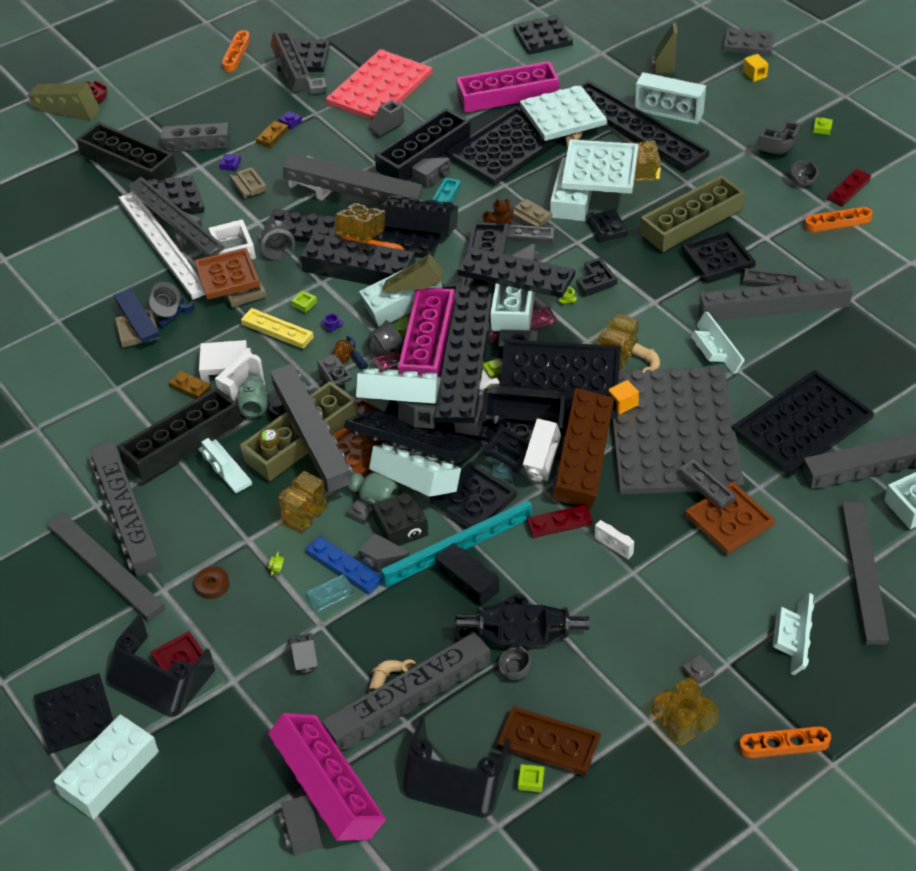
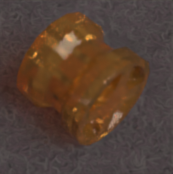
[331,340,354,364]

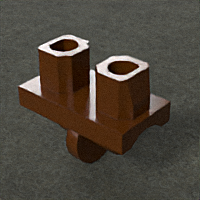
[482,198,514,225]

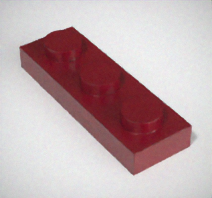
[828,169,871,207]
[527,504,593,539]

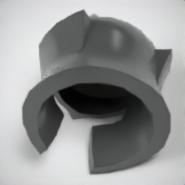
[257,220,295,260]
[367,320,404,358]

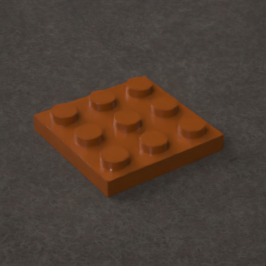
[194,247,260,300]
[331,428,388,477]
[685,482,776,555]

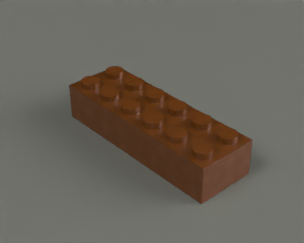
[551,388,614,509]

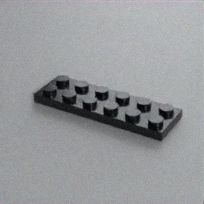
[457,248,575,298]

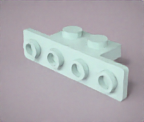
[691,312,744,374]
[198,438,252,493]
[773,593,814,675]

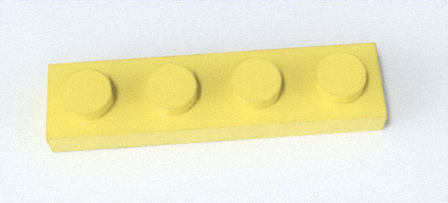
[241,308,314,349]

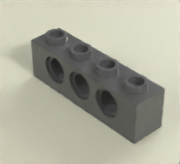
[270,30,310,92]
[161,123,230,152]

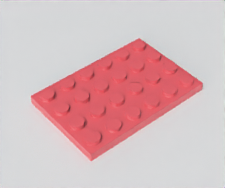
[326,50,433,120]

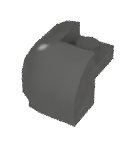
[758,120,802,155]

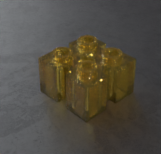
[335,203,385,243]
[599,313,639,371]
[278,471,328,534]
[652,676,720,746]

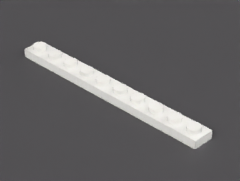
[119,192,205,300]

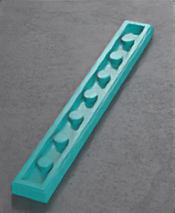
[381,500,532,587]

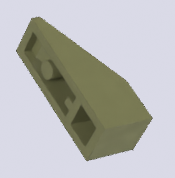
[652,23,677,73]
[383,254,443,293]

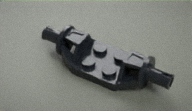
[455,604,590,649]

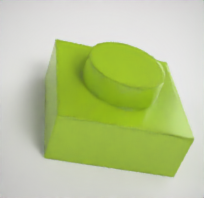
[813,117,833,135]
[291,290,317,313]
[483,358,502,379]
[518,764,545,792]

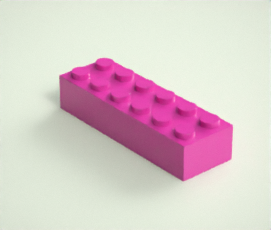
[456,61,559,112]
[398,288,455,377]
[268,713,386,840]

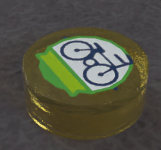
[259,427,280,447]

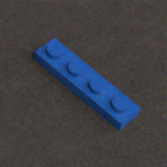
[305,536,382,595]

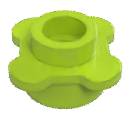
[559,287,577,304]
[268,551,284,576]

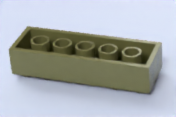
[640,175,745,252]
[240,381,358,481]

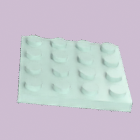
[520,85,607,141]
[562,139,639,193]

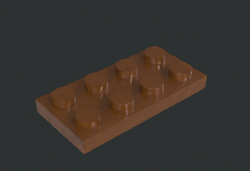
[497,706,601,777]

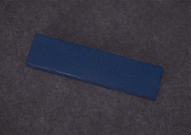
[114,288,160,343]

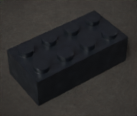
[380,195,458,235]

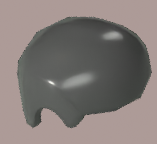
[790,160,818,186]
[499,646,533,680]

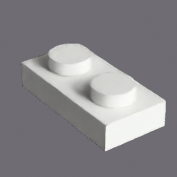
[595,520,634,559]

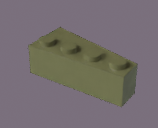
[28,83,101,121]

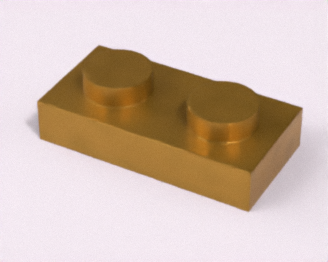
[256,121,289,148]
[169,371,212,399]

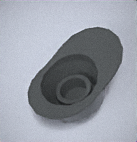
[149,282,180,317]

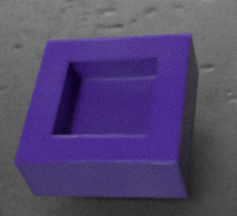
[279,111,302,130]
[219,154,241,171]

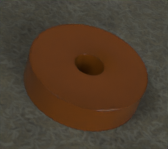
[194,567,230,599]

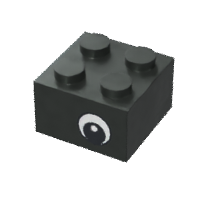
[373,491,429,546]

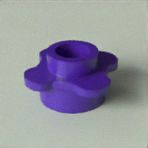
[321,313,343,332]

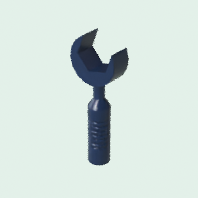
[157,298,194,329]
[338,336,368,370]

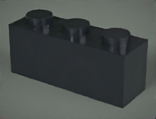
[435,543,499,606]

